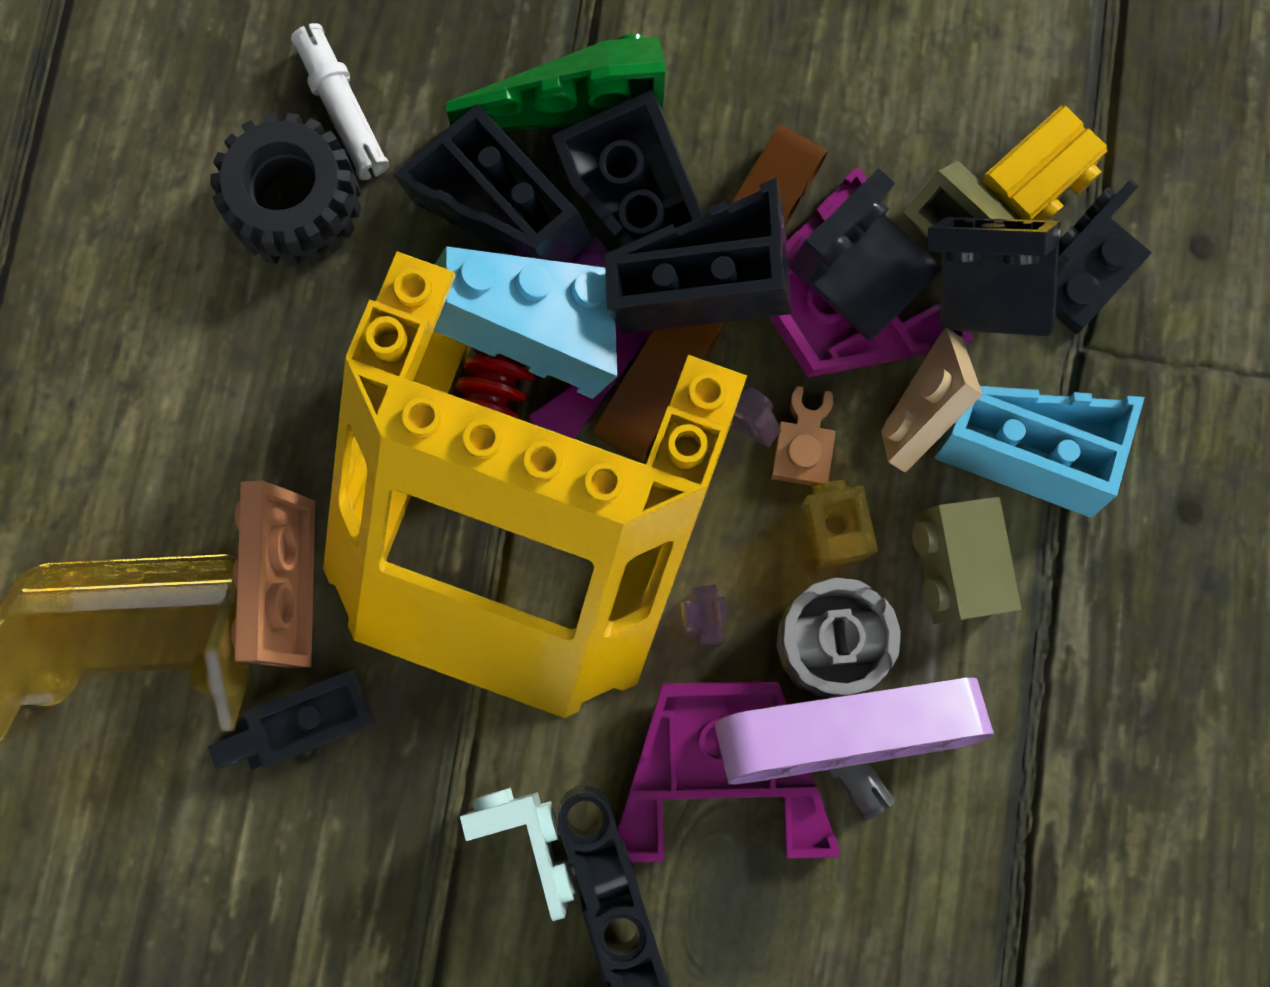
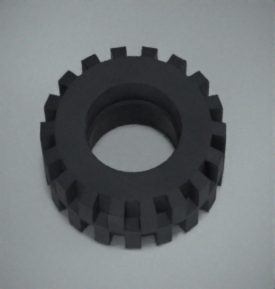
[210,113,361,267]

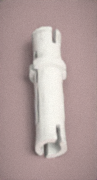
[291,23,390,180]

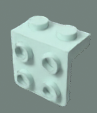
[460,788,575,921]

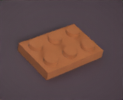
[231,480,315,668]

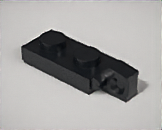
[208,669,377,771]

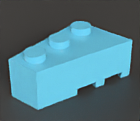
[434,247,617,399]
[934,386,1145,518]

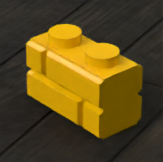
[981,105,1108,220]

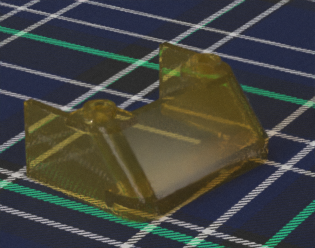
[0,554,250,742]

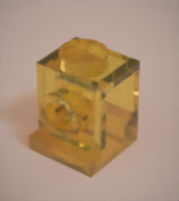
[802,480,878,570]

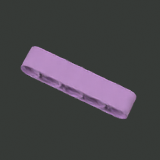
[714,678,994,785]

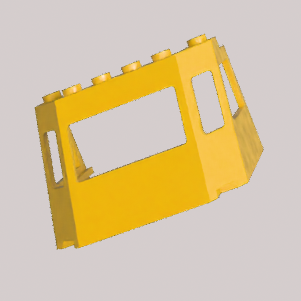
[323,251,747,719]

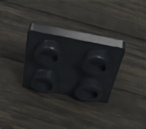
[789,168,941,341]
[1055,179,1152,335]
[927,217,1061,336]

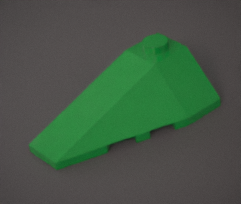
[446,34,666,132]

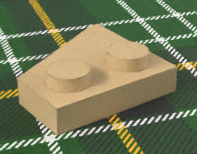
[881,327,983,473]

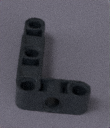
[558,785,670,987]

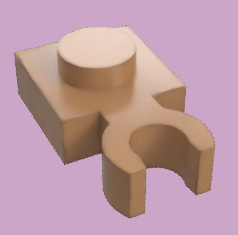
[771,386,836,488]

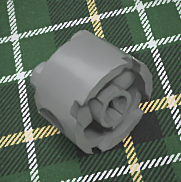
[776,578,901,698]

